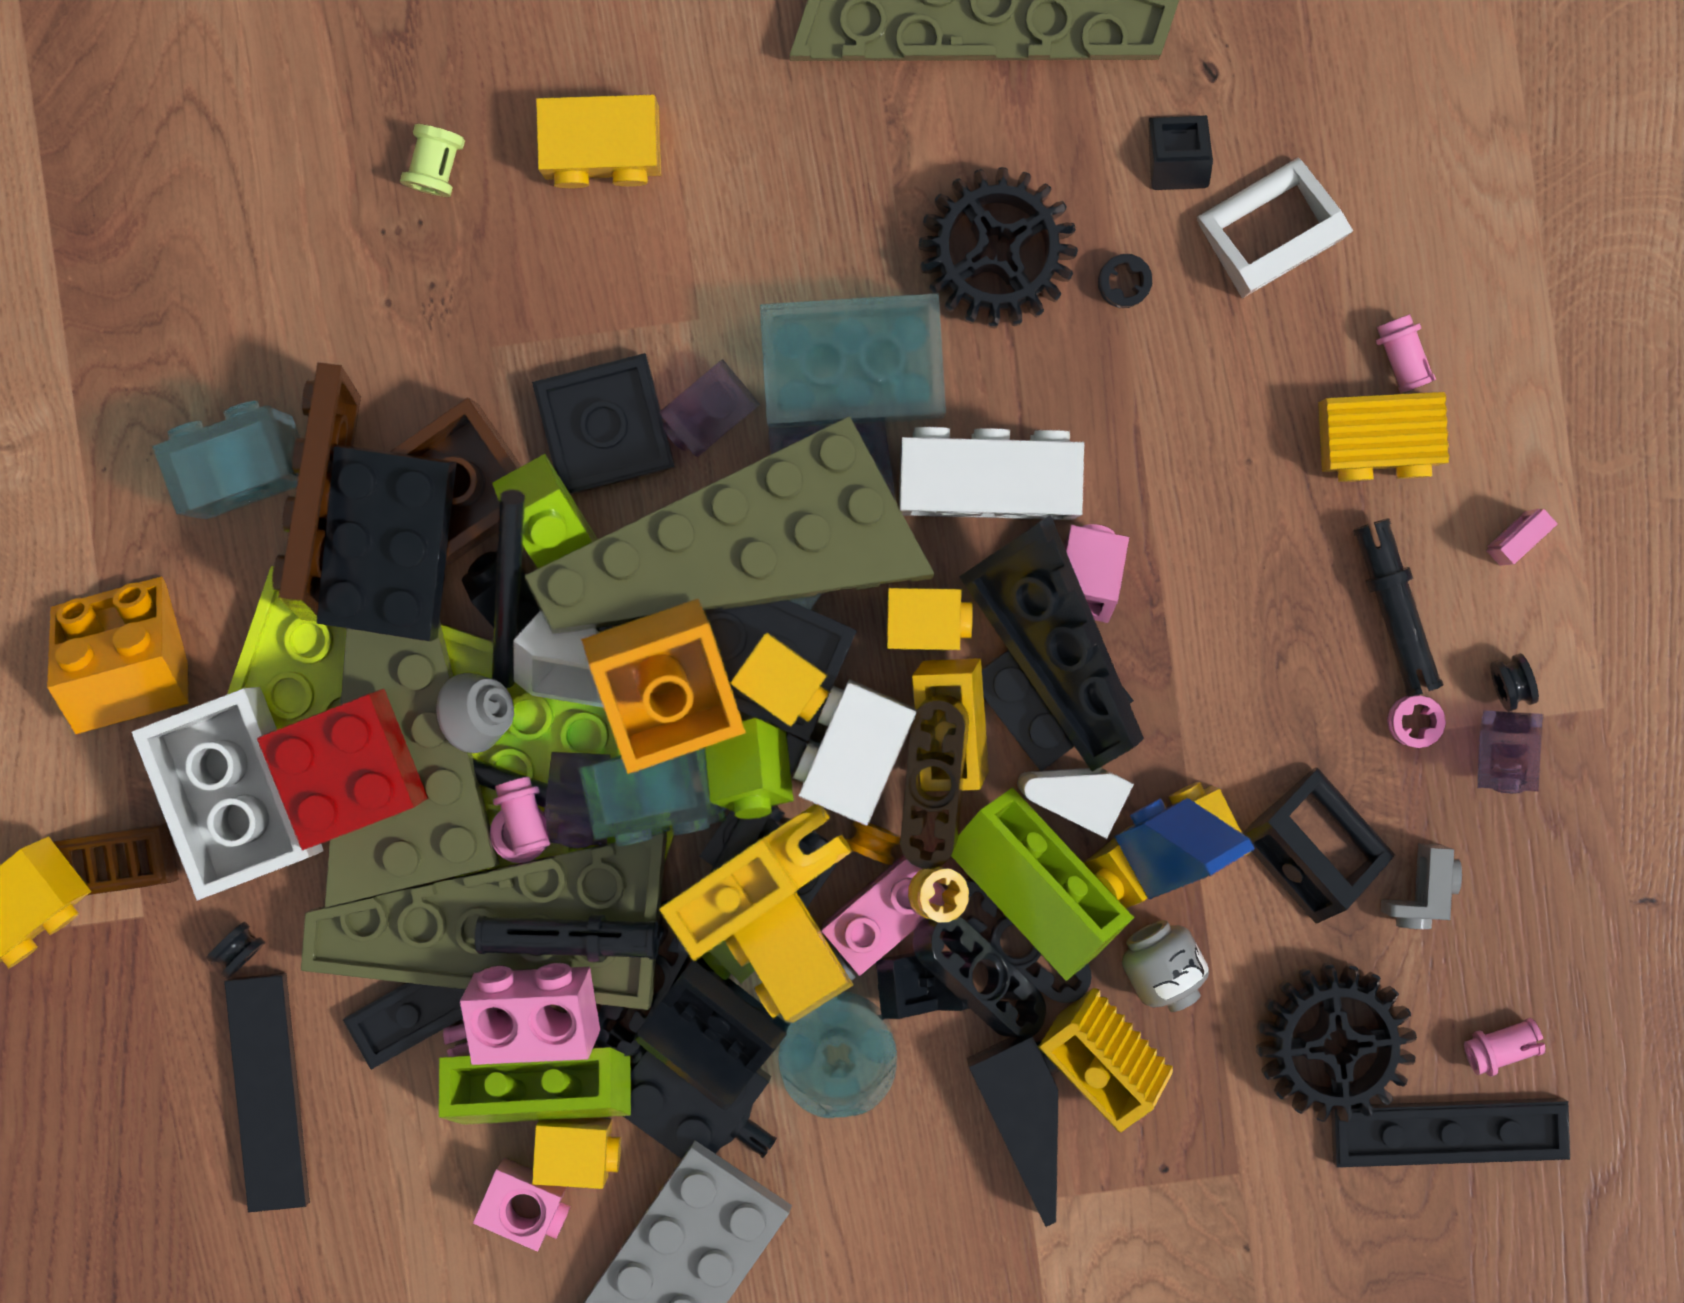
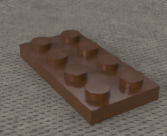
[272,362,361,622]

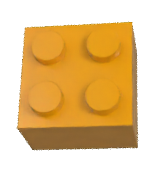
[581,599,746,774]

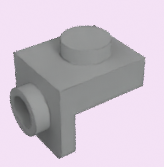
[1381,843,1462,929]

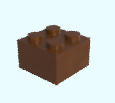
[390,397,522,565]

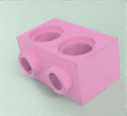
[821,854,946,976]
[460,963,600,1065]

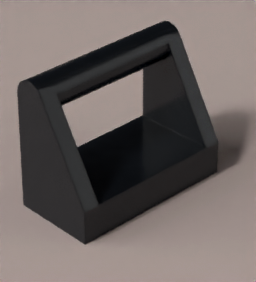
[1242,767,1395,924]

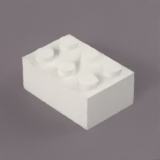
[899,427,1084,520]
[793,679,916,825]
[132,687,324,901]

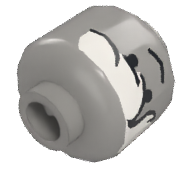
[1122,920,1209,1012]

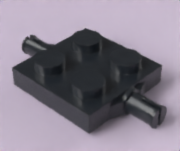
[610,1021,777,1159]

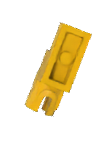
[659,803,852,960]

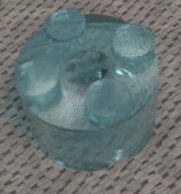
[778,991,897,1118]

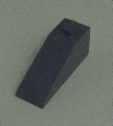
[967,1034,1060,1227]

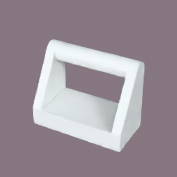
[1197,157,1353,299]
[514,611,604,708]
[1017,767,1134,838]

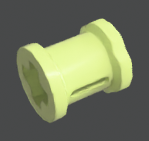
[400,124,465,197]

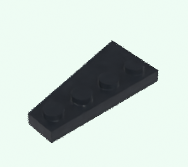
[959,515,1144,772]

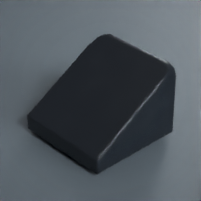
[1148,115,1213,190]

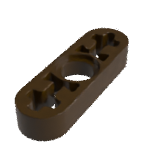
[900,694,969,869]

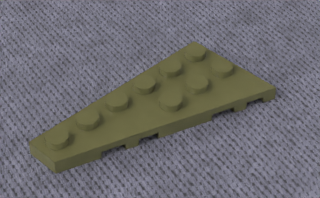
[789,0,1179,61]
[525,416,935,634]
[325,621,499,908]
[301,831,667,1010]

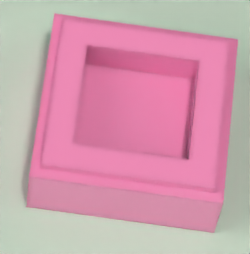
[1487,509,1558,566]

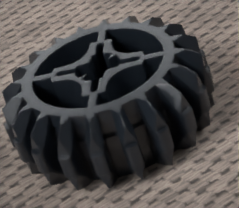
[918,167,1078,328]
[1256,963,1417,1123]

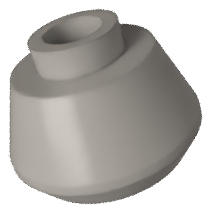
[436,673,514,753]

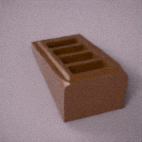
[53,823,179,895]

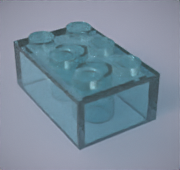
[760,293,946,429]

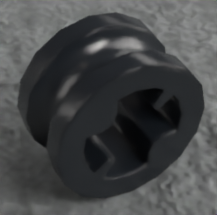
[1098,254,1152,308]
[1490,653,1539,712]
[206,922,265,979]

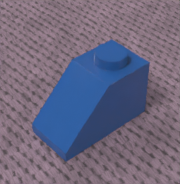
[1114,798,1255,899]

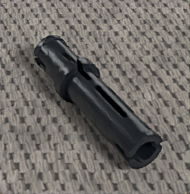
[1353,518,1444,697]
[475,914,660,962]

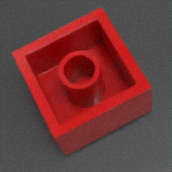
[257,689,428,851]

